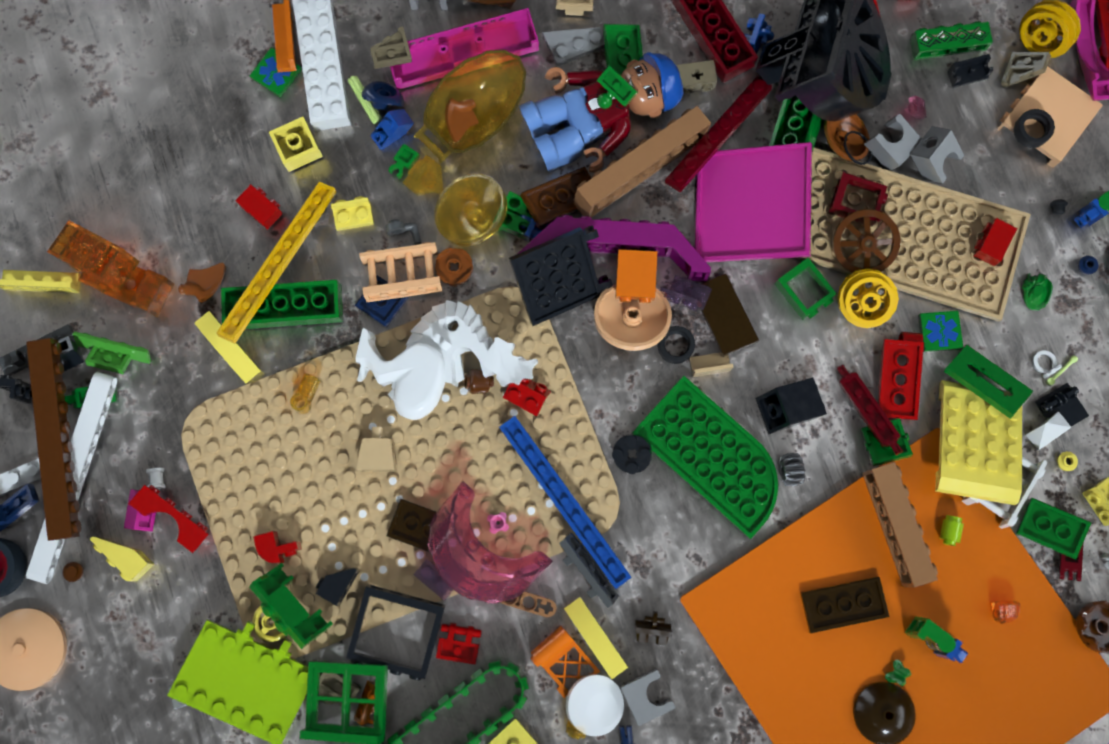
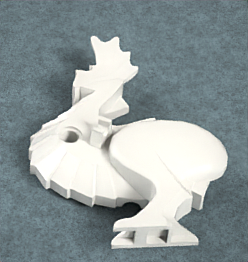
[356,300,538,420]

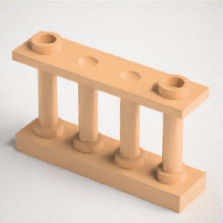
[359,242,443,302]

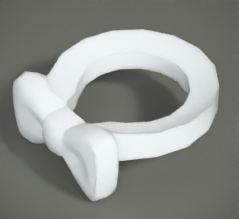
[1032,350,1062,378]

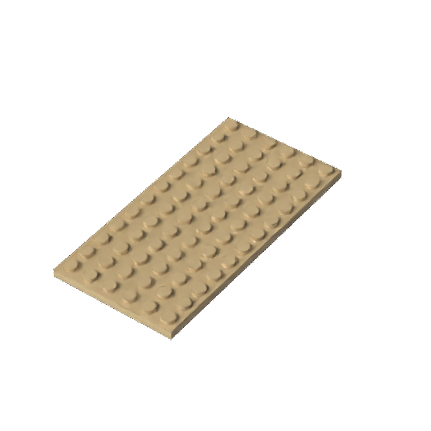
[796,148,1031,322]

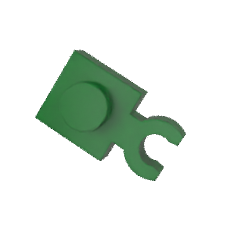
[388,144,420,179]

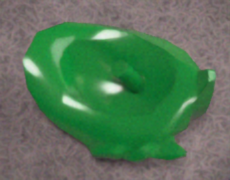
[1022,273,1053,311]

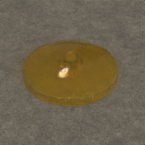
[434,174,507,246]

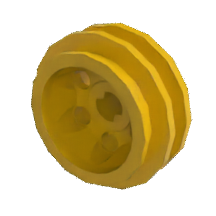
[1019,0,1081,58]
[837,268,899,328]

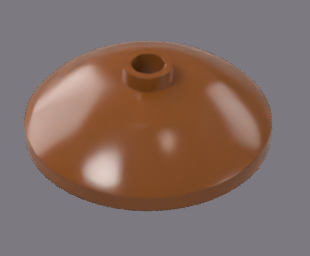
[824,115,870,161]

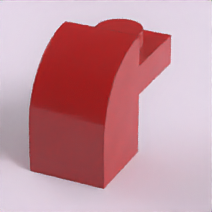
[253,531,302,563]

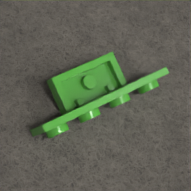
[73,331,151,374]

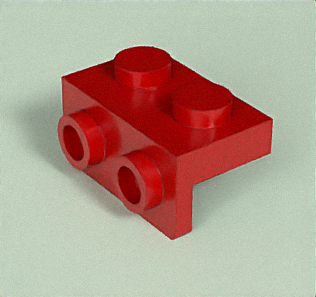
[503,379,551,417]

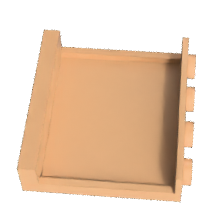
[998,66,1103,168]

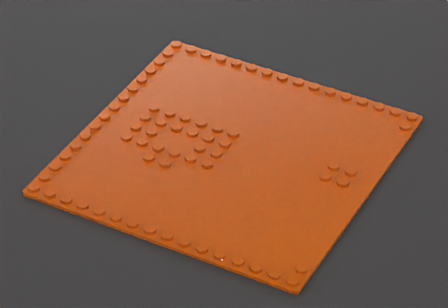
[680,428,1109,744]

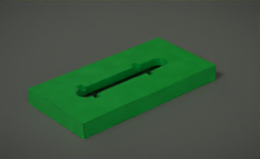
[944,345,1033,419]

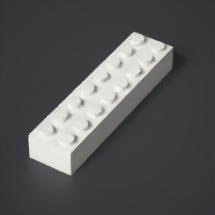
[292,0,352,131]

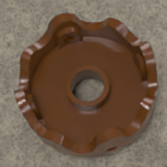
[1076,600,1109,653]

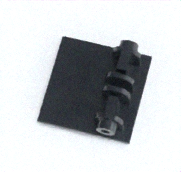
[1035,382,1089,426]

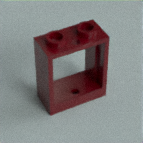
[828,172,888,227]

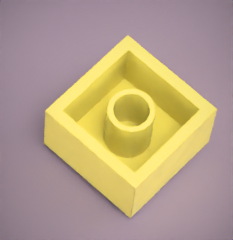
[269,117,323,172]

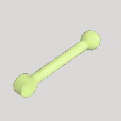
[1046,355,1078,386]

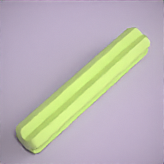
[348,76,382,125]

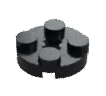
[612,434,652,474]

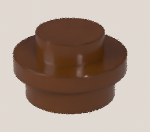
[63,562,84,582]

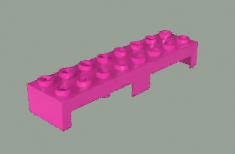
[390,8,539,90]

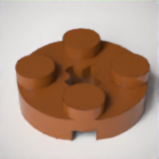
[435,248,474,287]

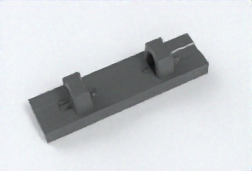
[0,324,76,376]
[559,532,619,608]

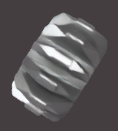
[779,453,806,487]

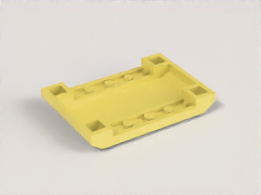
[935,380,1022,505]

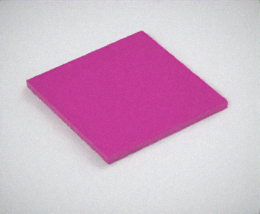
[695,142,812,262]

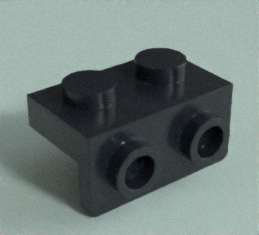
[0,375,32,404]

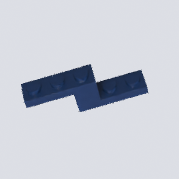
[0,483,40,532]

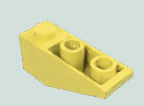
[90,536,154,581]

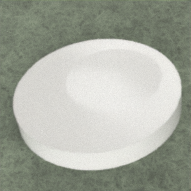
[566,674,624,736]

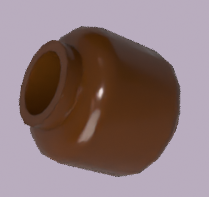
[464,369,494,394]

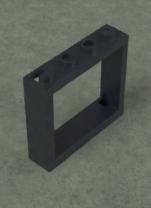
[346,584,445,681]

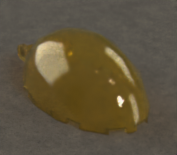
[414,50,526,164]

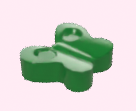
[885,660,911,686]

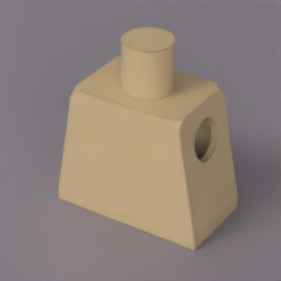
[356,427,397,472]

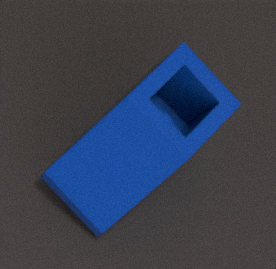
[370,109,414,150]

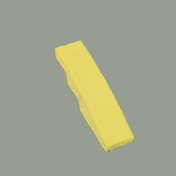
[194,311,261,383]
[564,597,628,679]

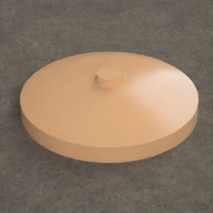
[594,284,672,351]
[0,608,67,691]

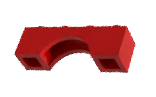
[128,485,209,553]

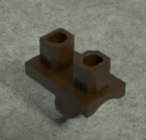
[635,611,672,646]

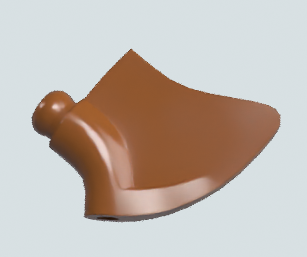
[445,98,479,143]
[178,263,226,303]

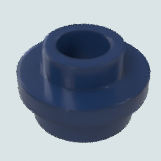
[1078,256,1099,275]

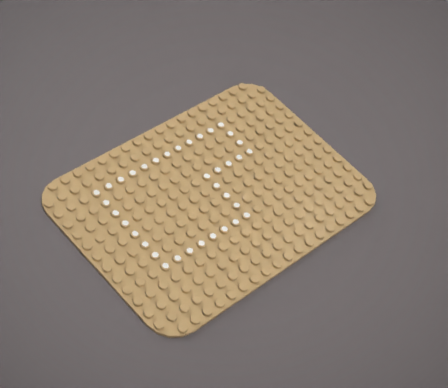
[181,286,620,659]

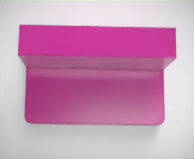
[124,489,159,532]

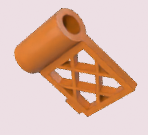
[530,625,600,698]

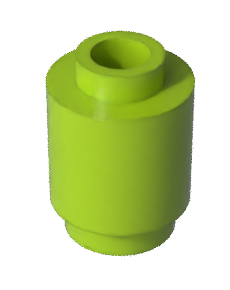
[939,515,964,546]

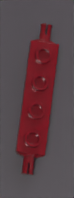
[837,365,903,455]

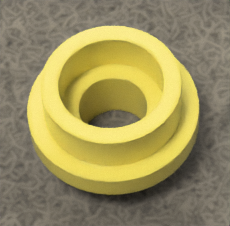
[1057,452,1078,471]

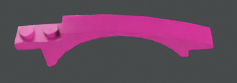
[1069,0,1109,101]

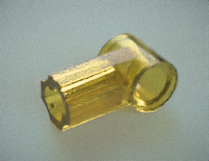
[290,373,321,414]

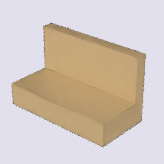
[689,352,733,377]

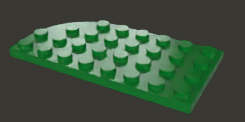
[632,376,778,539]

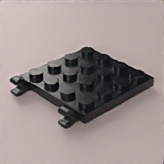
[509,225,613,326]

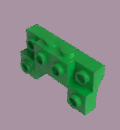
[249,563,333,649]

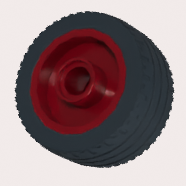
[0,538,27,597]

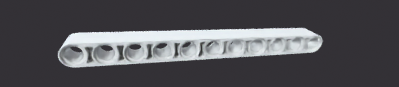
[26,372,117,584]

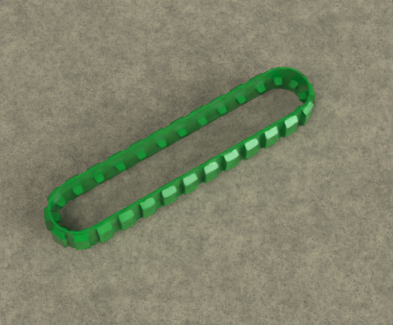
[381,659,529,744]

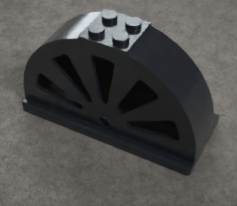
[756,0,892,122]

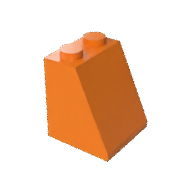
[615,249,657,303]

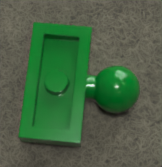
[597,65,638,109]

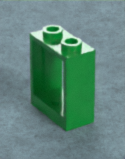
[775,258,837,320]

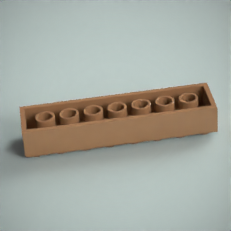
[573,106,711,217]

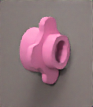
[487,512,509,534]

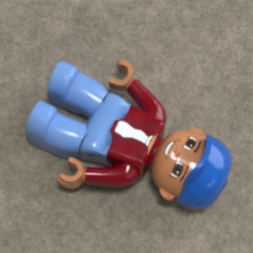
[519,52,684,173]

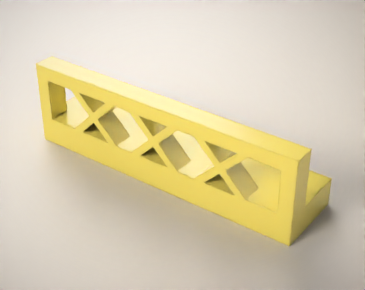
[0,270,82,293]

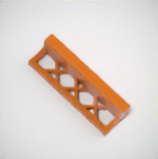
[272,0,297,72]

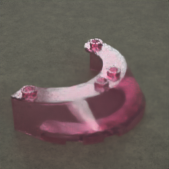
[428,481,553,604]

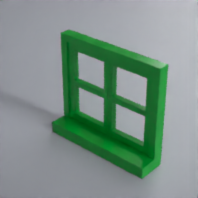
[300,661,388,744]

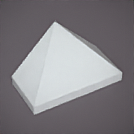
[1025,412,1071,450]

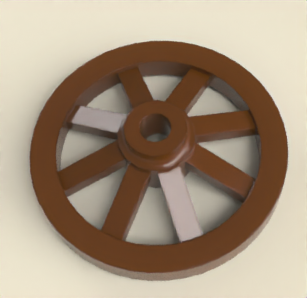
[832,209,901,273]

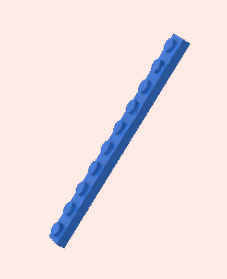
[499,416,632,589]

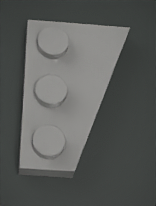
[542,27,605,67]

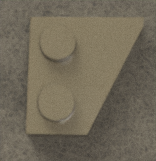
[370,26,412,69]
[1001,52,1051,88]
[306,673,361,706]

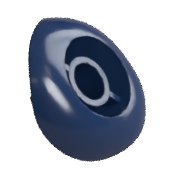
[361,81,404,111]

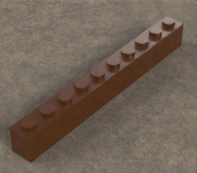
[26,338,82,541]

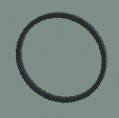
[843,131,872,165]

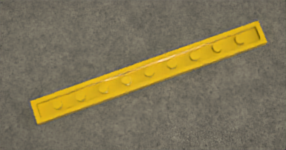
[216,182,337,344]

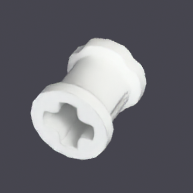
[146,468,166,490]

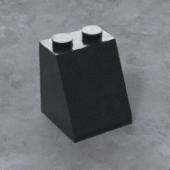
[755,377,827,434]

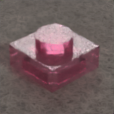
[908,95,927,120]

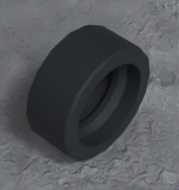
[1013,109,1055,148]
[658,326,695,364]

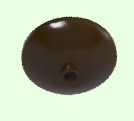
[853,682,916,744]

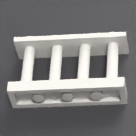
[962,456,1048,529]

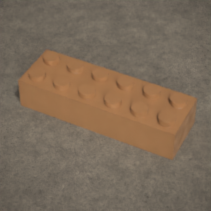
[862,462,938,587]

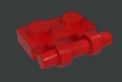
[436,623,482,665]

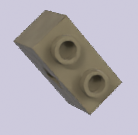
[677,60,717,94]

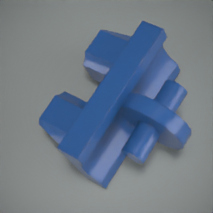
[744,14,775,53]

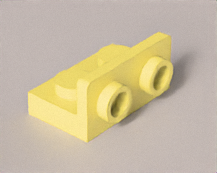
[331,196,374,231]
[1082,477,1109,526]

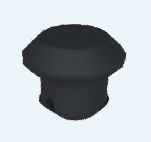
[1050,199,1068,215]

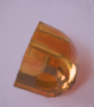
[991,601,1020,624]

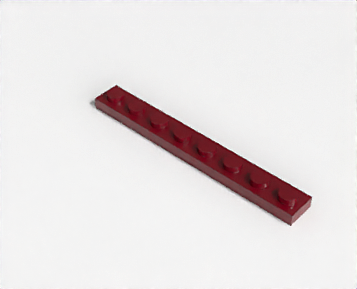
[665,77,772,193]

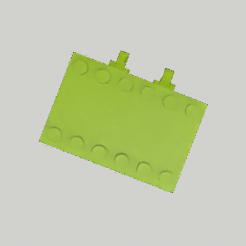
[167,619,308,744]

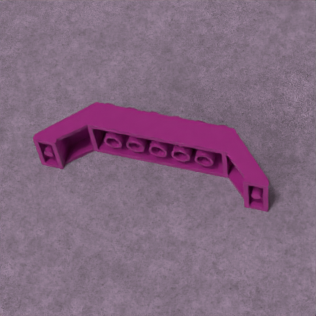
[517,215,711,282]

